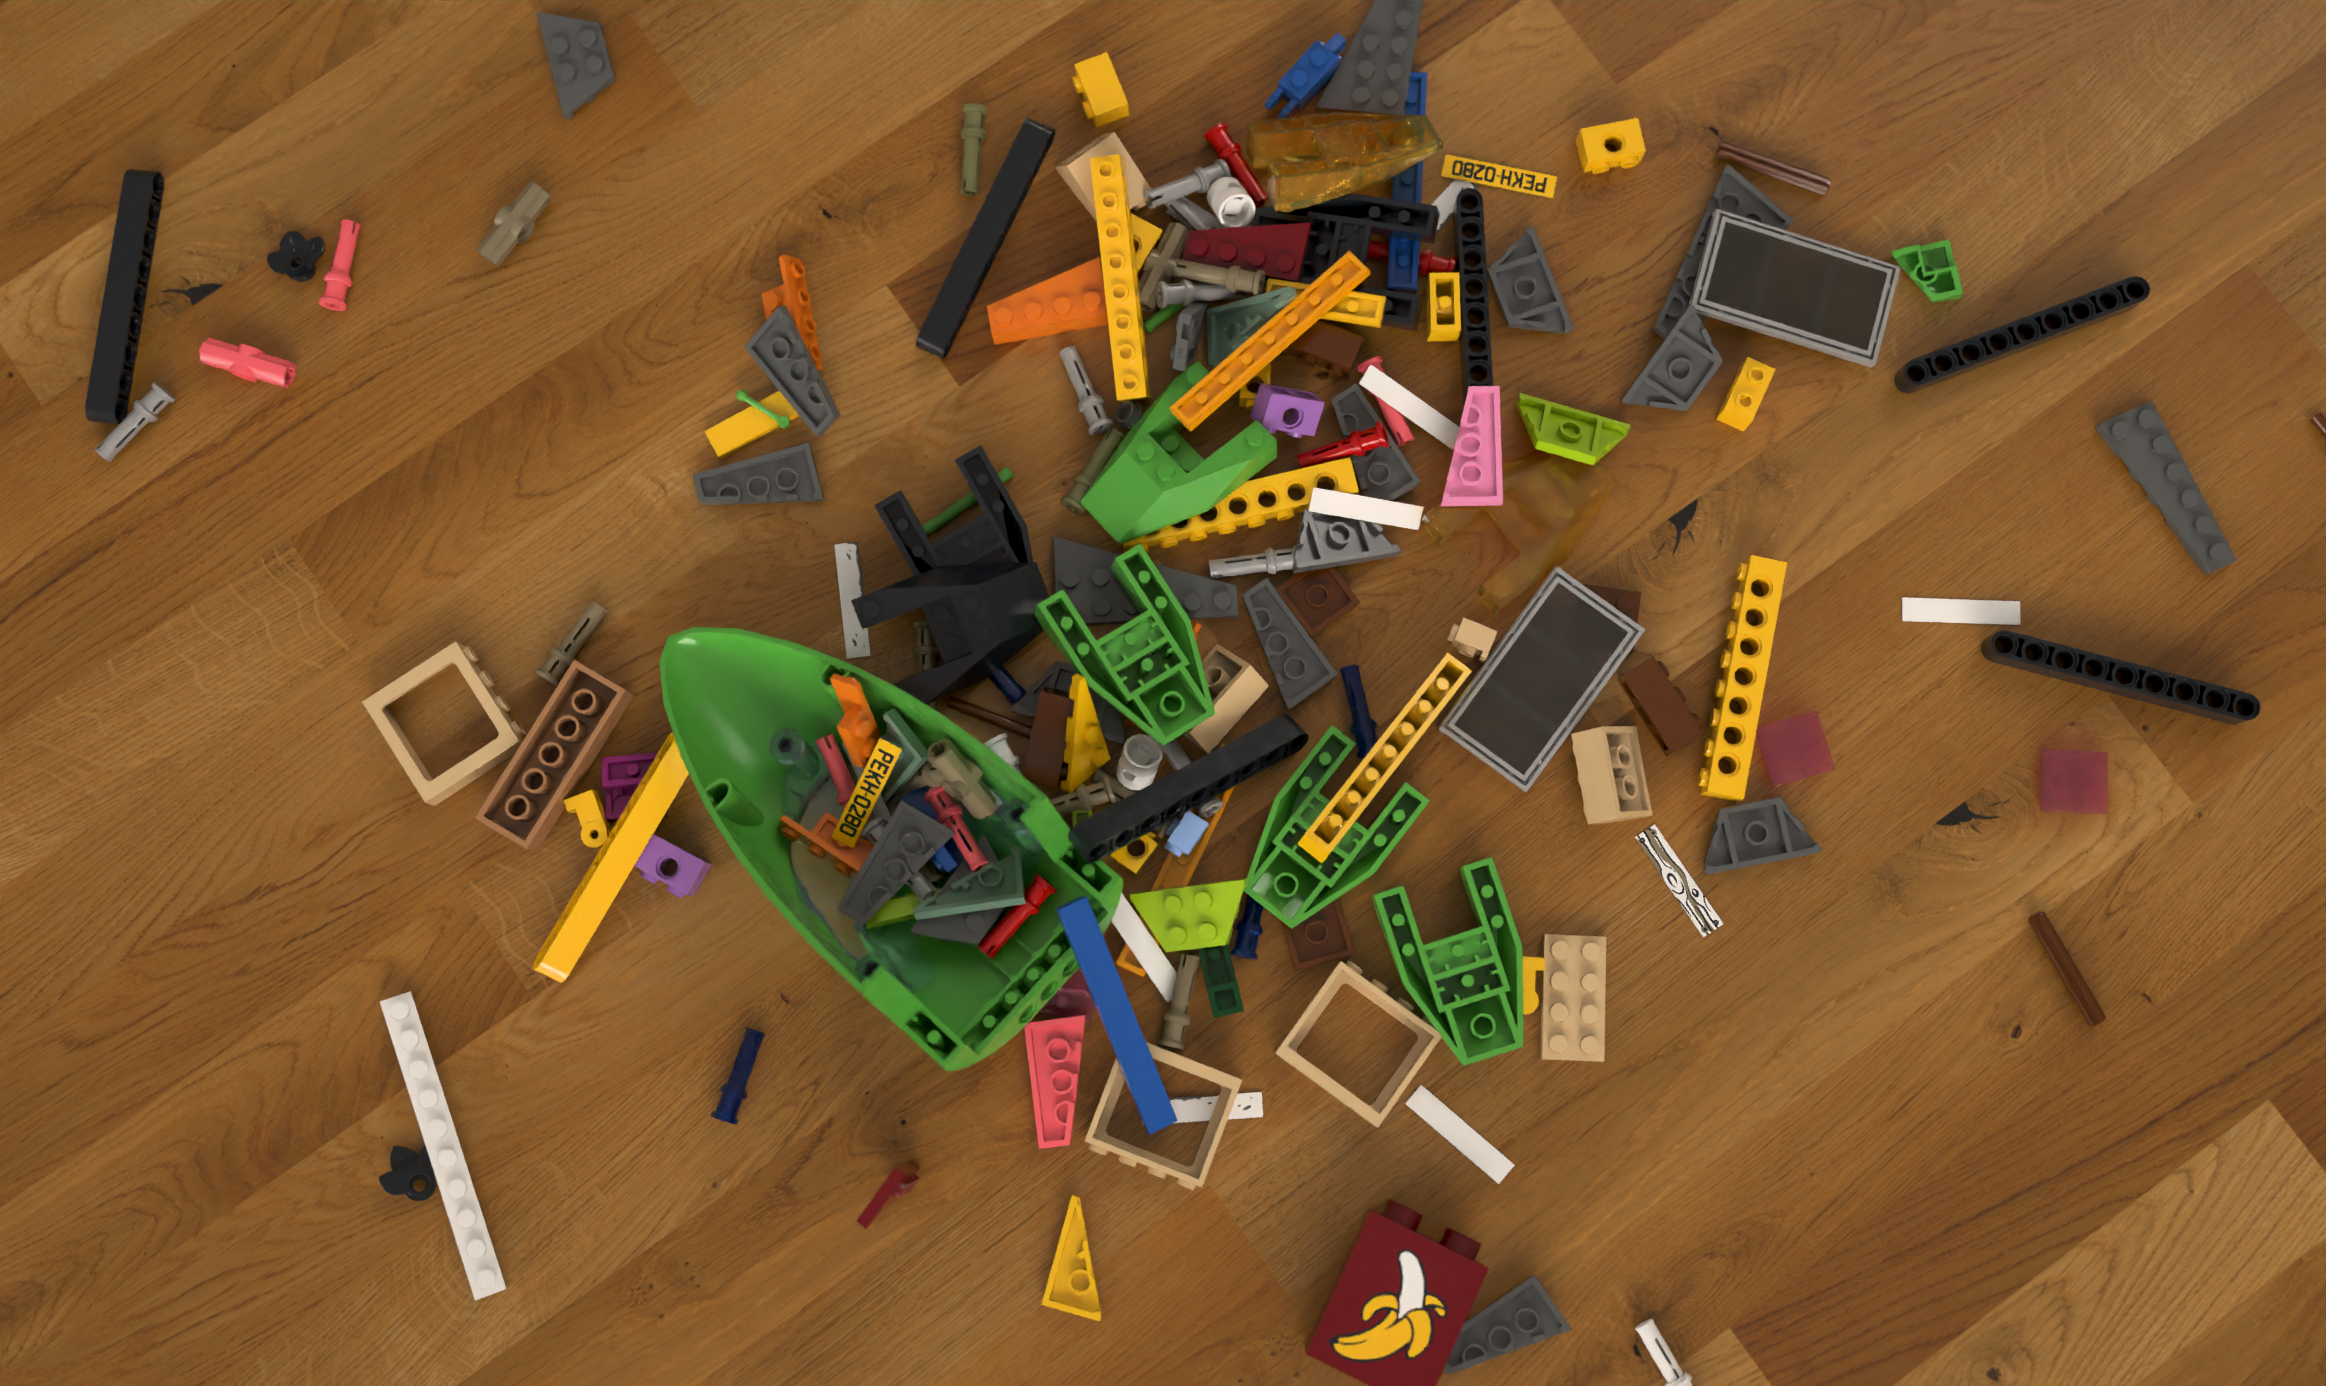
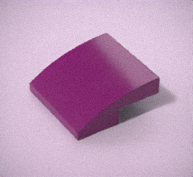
[602,752,669,822]

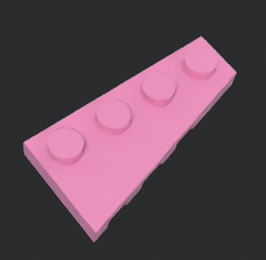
[1441,386,1503,506]

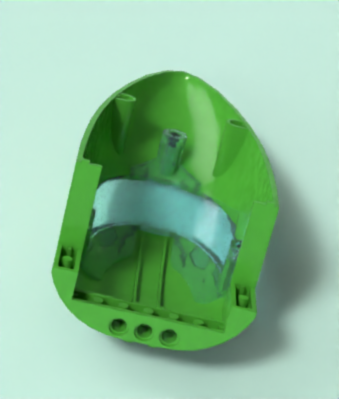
[659,627,1123,1071]

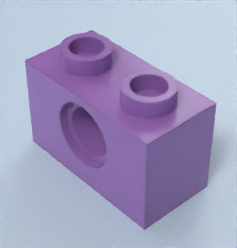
[1250,383,1325,438]
[634,834,712,898]

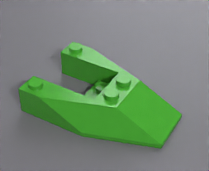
[1080,361,1277,545]
[1033,543,1215,746]
[1244,725,1430,929]
[1371,857,1523,1066]

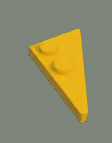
[1061,673,1111,793]
[1041,1195,1102,1321]

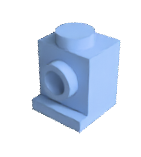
[1164,811,1209,857]

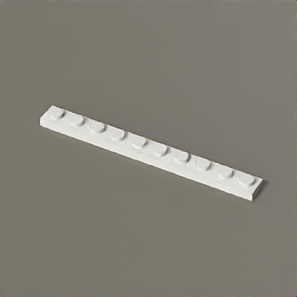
[380,991,506,1301]

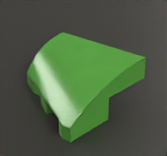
[1891,239,1963,302]

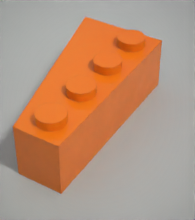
[987,257,1108,345]

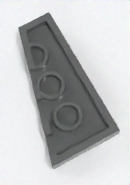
[744,306,841,436]
[1331,383,1421,501]
[693,443,825,506]
[1242,578,1338,711]
[836,800,956,925]
[1444,1275,1572,1375]

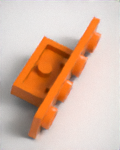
[761,254,823,371]
[830,674,882,768]
[779,811,874,877]

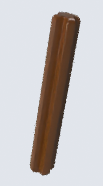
[1716,141,1831,195]
[2028,911,2106,1026]

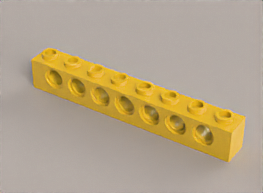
[1090,154,1151,402]
[1122,457,1359,553]
[1698,555,1787,802]
[1298,653,1472,863]

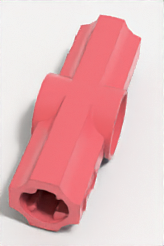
[199,337,296,388]

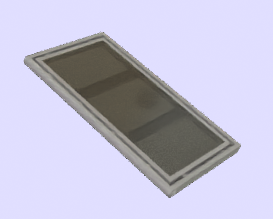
[1689,208,1901,368]
[1437,566,1645,793]

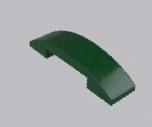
[1197,944,1244,1018]

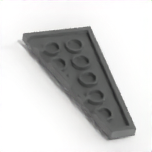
[1316,0,1424,121]
[1652,163,1794,339]
[1053,536,1239,625]

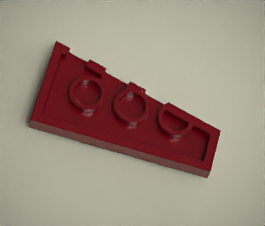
[1182,223,1312,283]
[856,1161,920,1229]

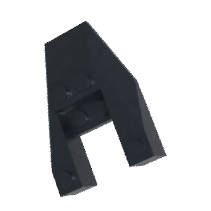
[1252,193,1440,331]
[874,445,1034,576]
[851,562,1050,704]

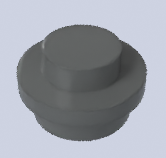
[1116,400,1144,430]

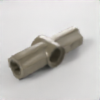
[476,181,553,267]
[1139,222,1190,312]
[927,738,997,820]

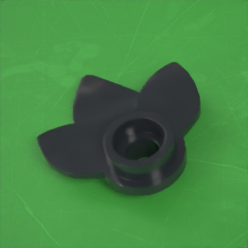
[267,231,325,282]
[378,1145,436,1201]

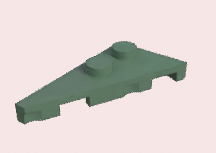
[1206,286,1296,367]
[871,708,928,815]
[914,847,1026,920]

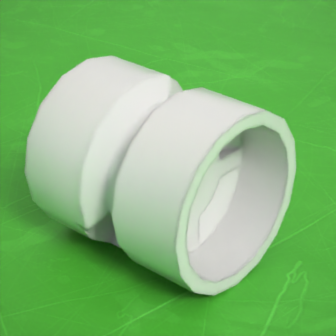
[1207,177,1256,228]
[1116,734,1163,790]

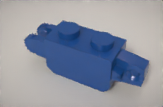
[1264,32,1346,122]

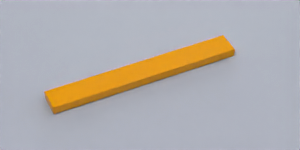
[1169,250,1370,432]
[1116,743,1235,978]

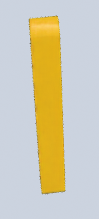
[533,731,689,983]

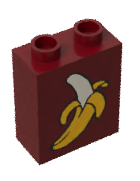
[1305,1199,1489,1386]

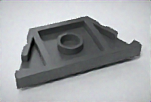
[537,13,616,120]
[1487,226,1574,334]
[1170,300,1210,371]
[1621,304,1723,411]
[1292,509,1401,573]
[1011,661,1125,745]
[1703,797,1822,875]
[910,835,1007,946]

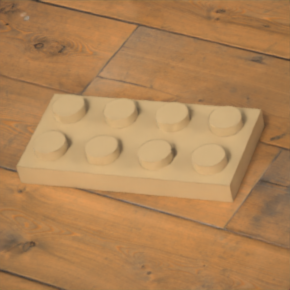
[1540,934,1606,1062]

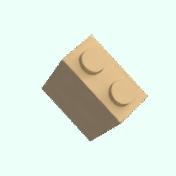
[1055,132,1151,222]

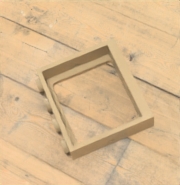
[362,641,526,806]
[1274,960,1441,1128]
[1085,1042,1242,1190]

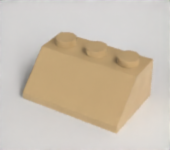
[1183,644,1269,754]
[1571,726,1653,824]

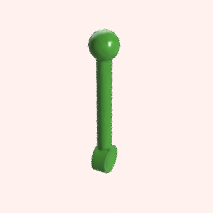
[736,390,790,429]

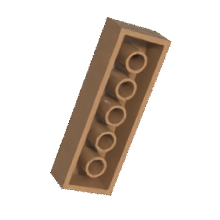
[475,660,634,852]

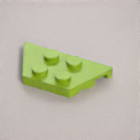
[1516,393,1631,465]
[1129,878,1248,952]

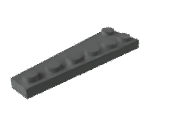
[2095,401,2237,575]

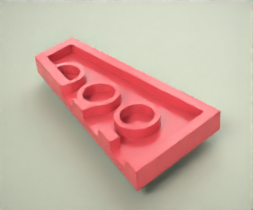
[1024,1015,1086,1149]

